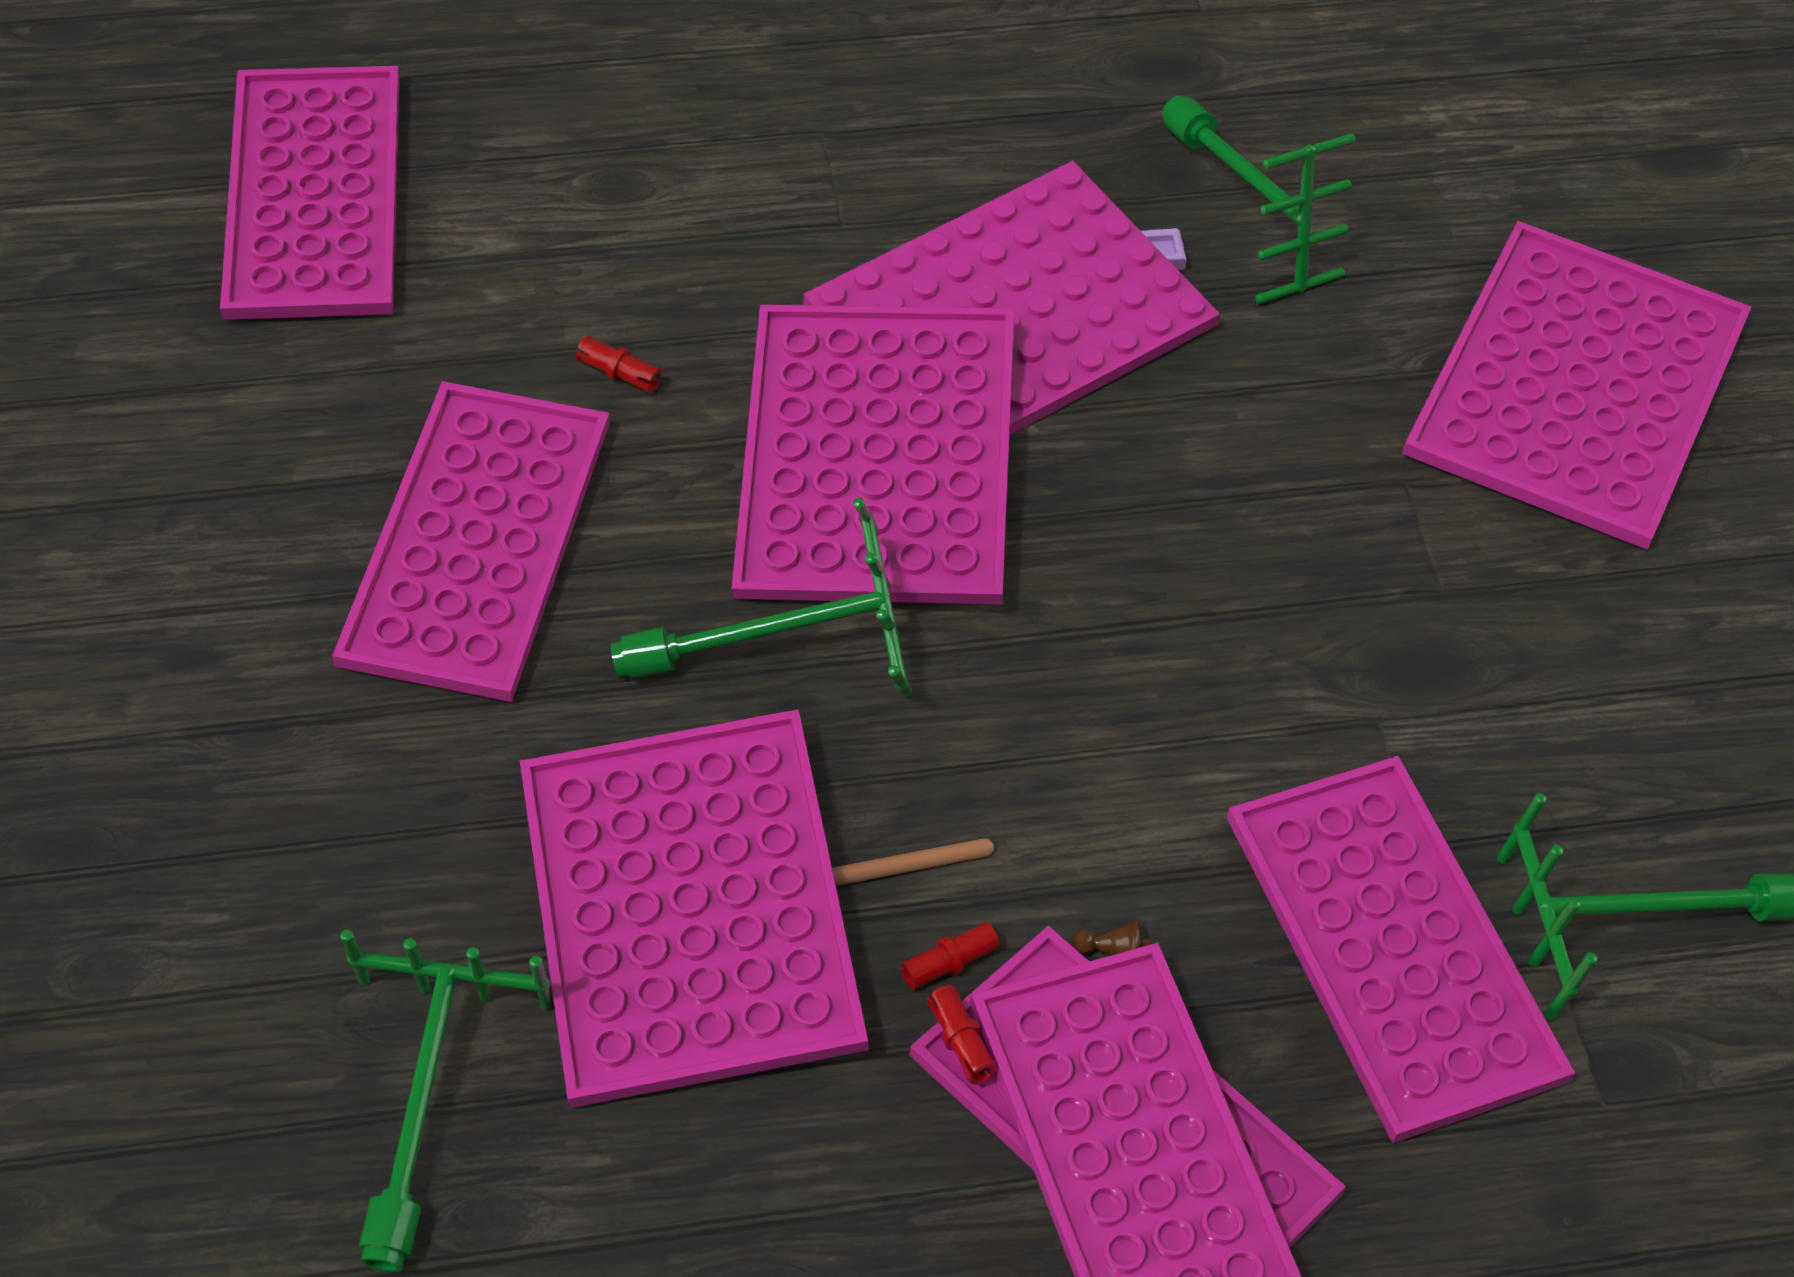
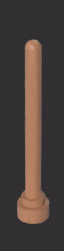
[832,838,994,886]

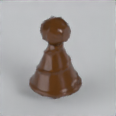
[1071,919,1151,955]

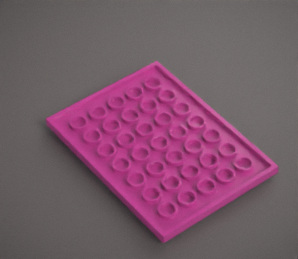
[803,161,1220,435]
[1402,221,1751,550]
[732,305,1014,604]
[520,709,869,1108]

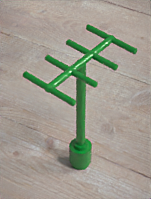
[1162,96,1356,304]
[611,498,913,699]
[1497,793,1794,1021]
[340,930,553,1272]

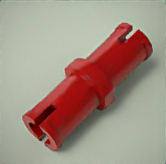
[576,335,662,393]
[901,921,999,991]
[927,985,998,1085]

